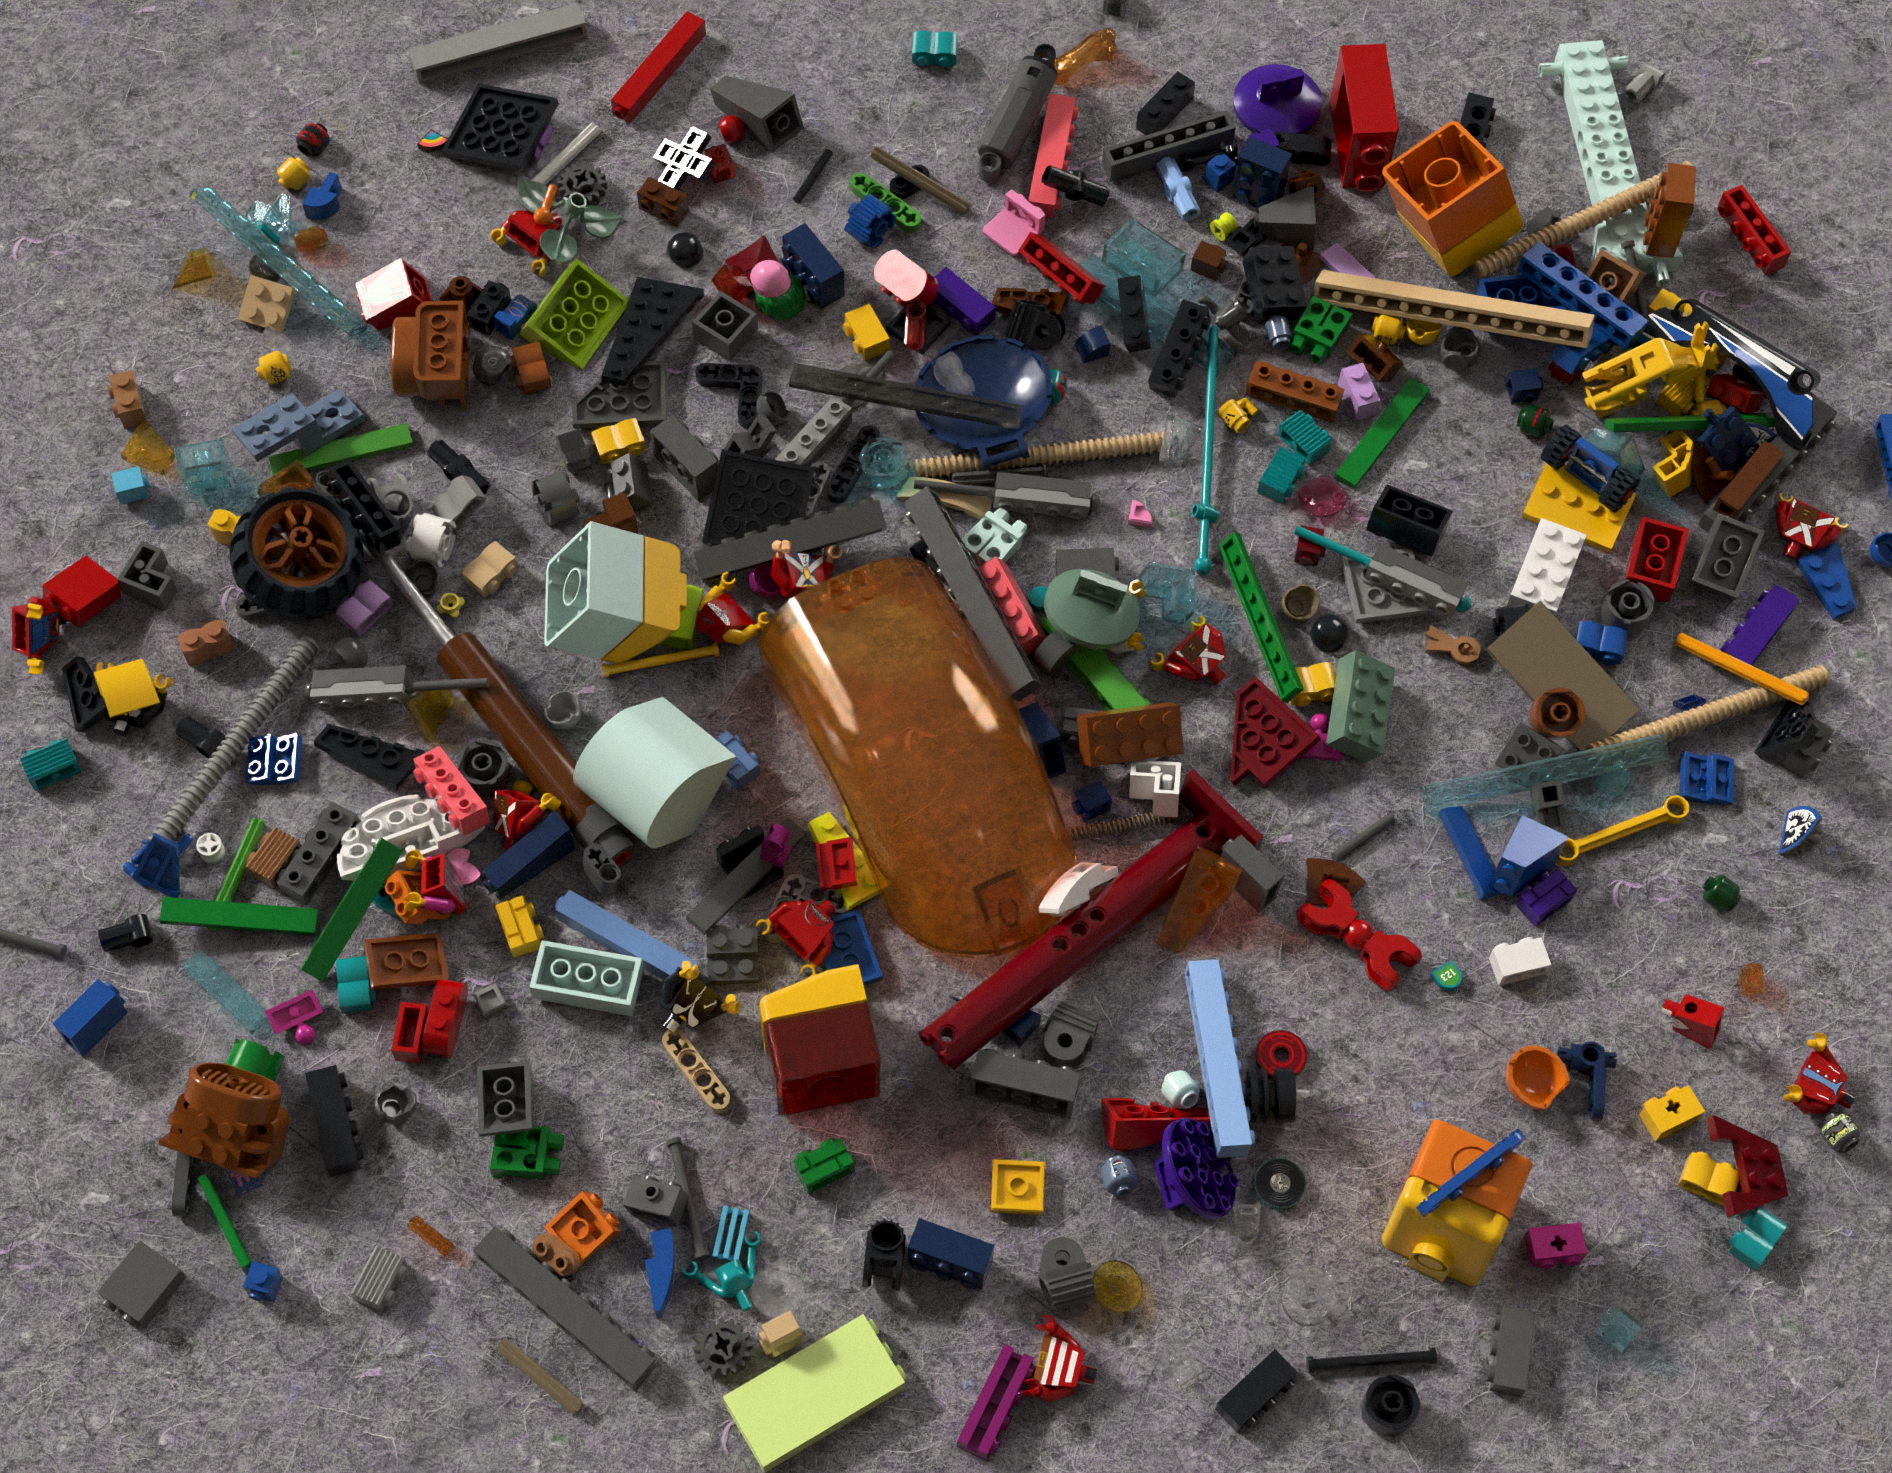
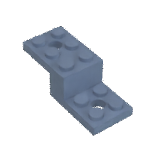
[232,388,365,462]

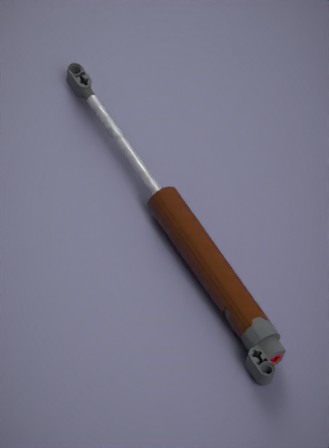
[316,471,634,895]

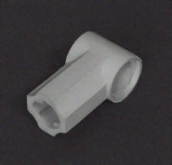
[1623,62,1665,104]

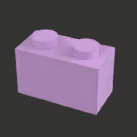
[1338,363,1380,421]

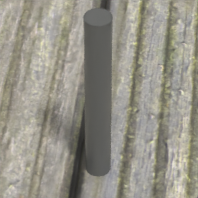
[1331,813,1395,861]

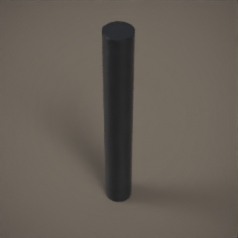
[793,149,833,204]

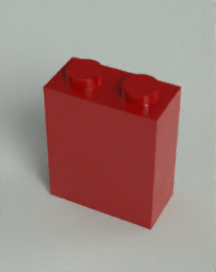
[42,555,121,627]

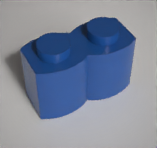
[1575,621,1628,665]

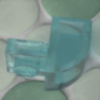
[245,194,292,235]

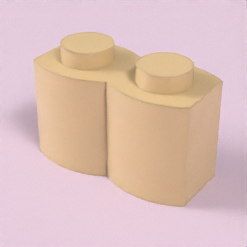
[462,541,518,597]
[758,1311,803,1358]

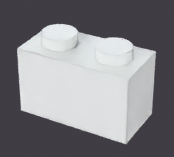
[1489,937,1551,986]

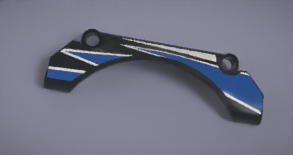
[1630,299,1821,449]

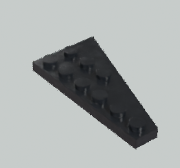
[601,277,704,386]

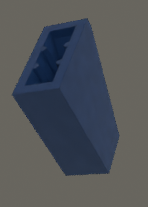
[1015,702,1066,781]

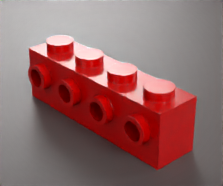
[1717,185,1791,276]
[1018,232,1106,305]

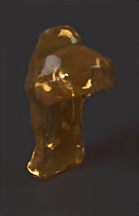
[1055,28,1119,85]

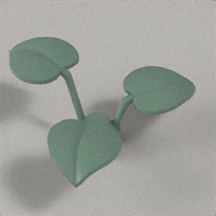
[517,176,622,263]

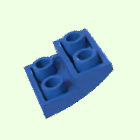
[246,733,302,785]

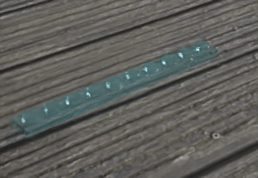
[190,186,368,337]
[1421,734,1669,812]

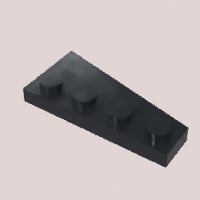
[314,724,425,791]

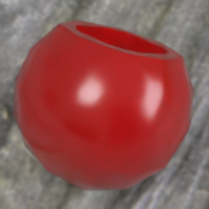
[719,115,745,144]

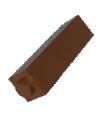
[1713,441,1785,519]

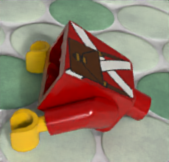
[1775,493,1848,560]
[1150,616,1226,685]
[494,780,561,850]

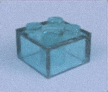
[175,439,235,496]

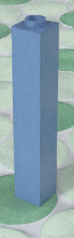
[555,890,699,980]

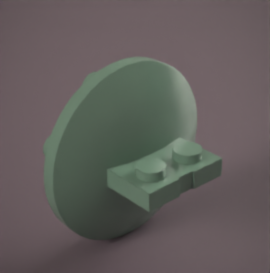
[1044,569,1140,650]

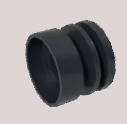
[1244,1068,1296,1123]

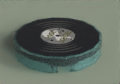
[1254,1158,1306,1210]

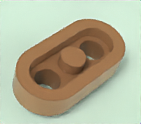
[532,1233,580,1276]

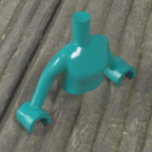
[682,1231,761,1312]

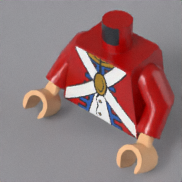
[771,540,842,610]

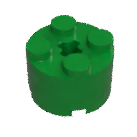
[225,1039,285,1082]

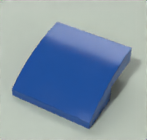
[1679,751,1734,805]

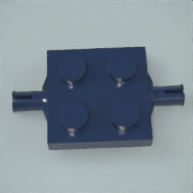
[1697,406,1759,471]

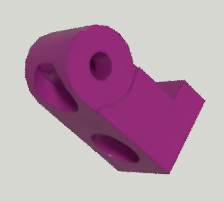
[760,823,793,869]

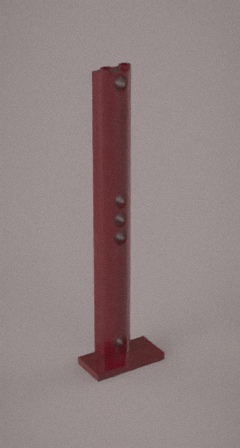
[918,769,1264,1071]

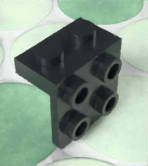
[716,824,784,898]

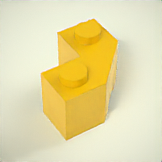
[1652,430,1694,498]

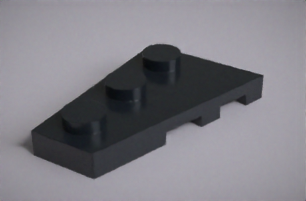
[62,656,108,733]

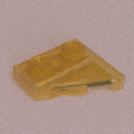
[120,419,175,475]
[404,677,455,744]

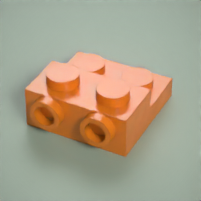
[385,870,451,924]
[544,1191,622,1267]

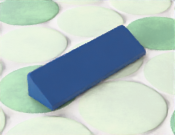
[1439,806,1502,901]

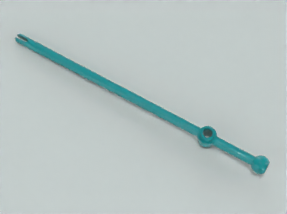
[1191,325,1219,575]

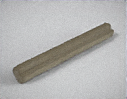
[497,1339,584,1415]

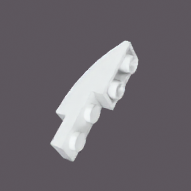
[1039,862,1119,917]

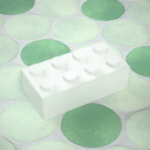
[1507,518,1586,616]

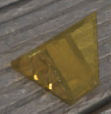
[172,247,216,289]

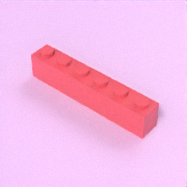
[1028,93,1079,218]

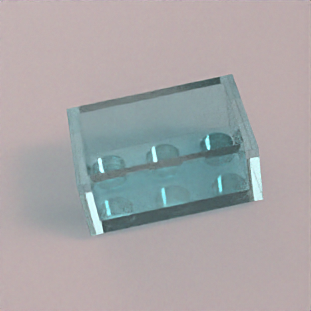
[1101,218,1186,297]

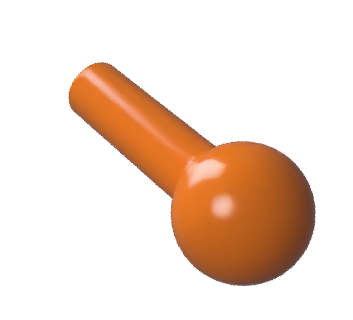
[534,184,558,225]

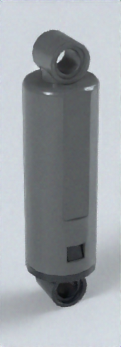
[977,44,1058,183]

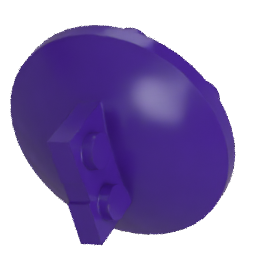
[1233,64,1322,140]
[1153,1118,1239,1220]

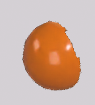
[1505,1045,1570,1111]

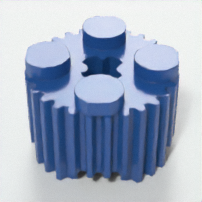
[844,194,897,248]

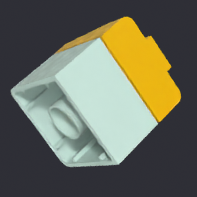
[544,521,687,664]

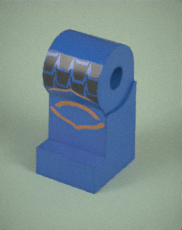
[494,294,537,339]

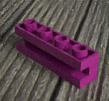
[957,1344,1036,1461]

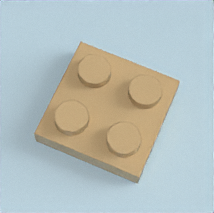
[238,275,296,333]

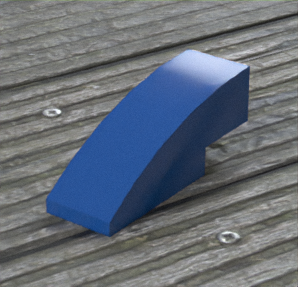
[645,1228,675,1318]

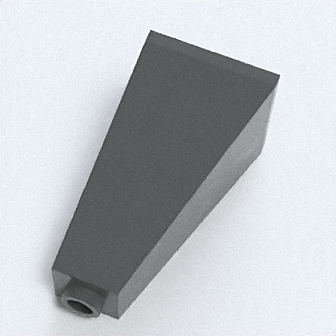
[710,76,804,153]

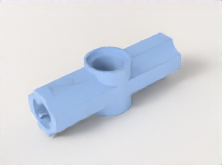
[1156,156,1200,221]

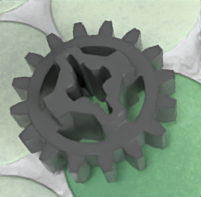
[557,162,607,205]
[693,1317,753,1378]

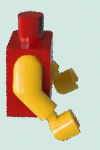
[696,572,772,645]

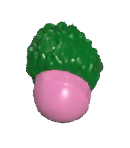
[750,260,805,320]

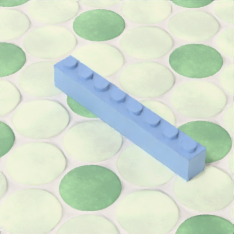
[1185,960,1255,1158]

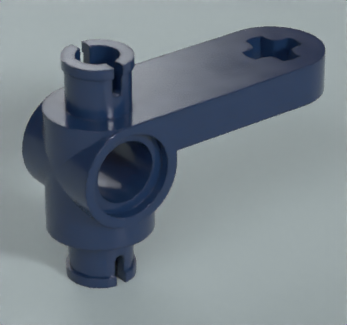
[1557,1041,1617,1121]

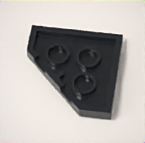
[1754,699,1819,759]

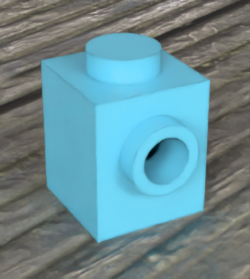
[111,466,151,505]

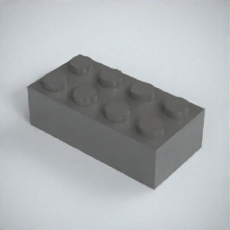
[970,1049,1080,1119]

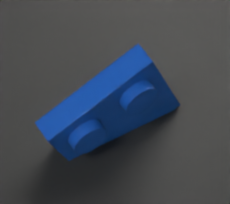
[132,833,180,898]

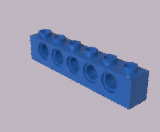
[1517,241,1649,350]

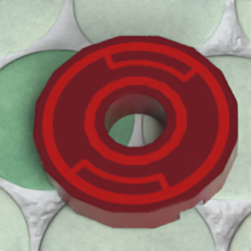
[1255,1030,1307,1079]

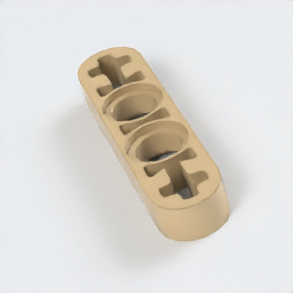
[662,1029,731,1114]

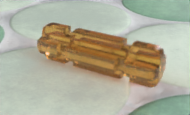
[408,1216,454,1256]

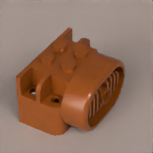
[391,301,470,410]
[158,1062,290,1178]

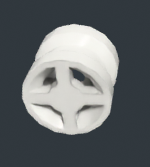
[196,833,225,864]

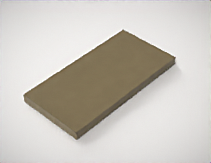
[1485,601,1640,759]

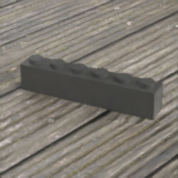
[1102,111,1236,182]

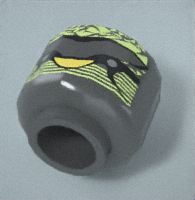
[1820,1113,1860,1153]

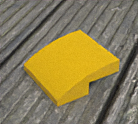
[93,659,160,718]

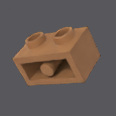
[107,370,147,429]

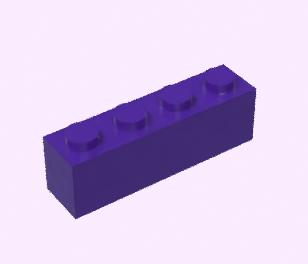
[1720,584,1800,666]

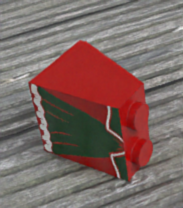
[355,258,432,330]

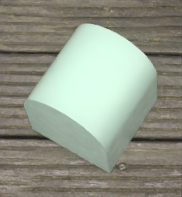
[573,697,736,848]

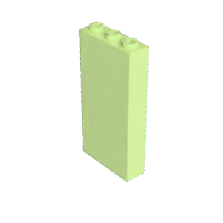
[723,1314,907,1473]

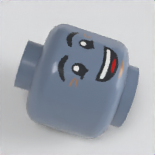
[1100,1156,1138,1197]

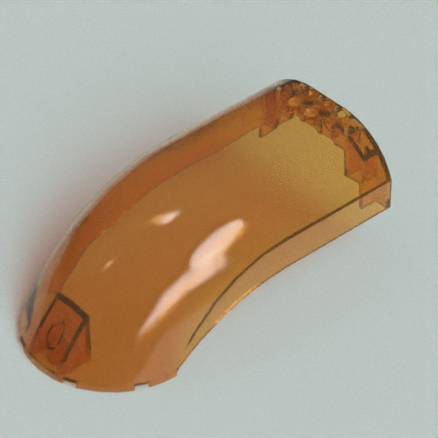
[757,557,1077,958]

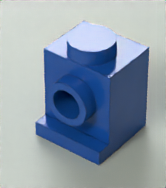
[1202,154,1236,192]

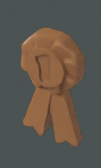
[1424,625,1481,665]

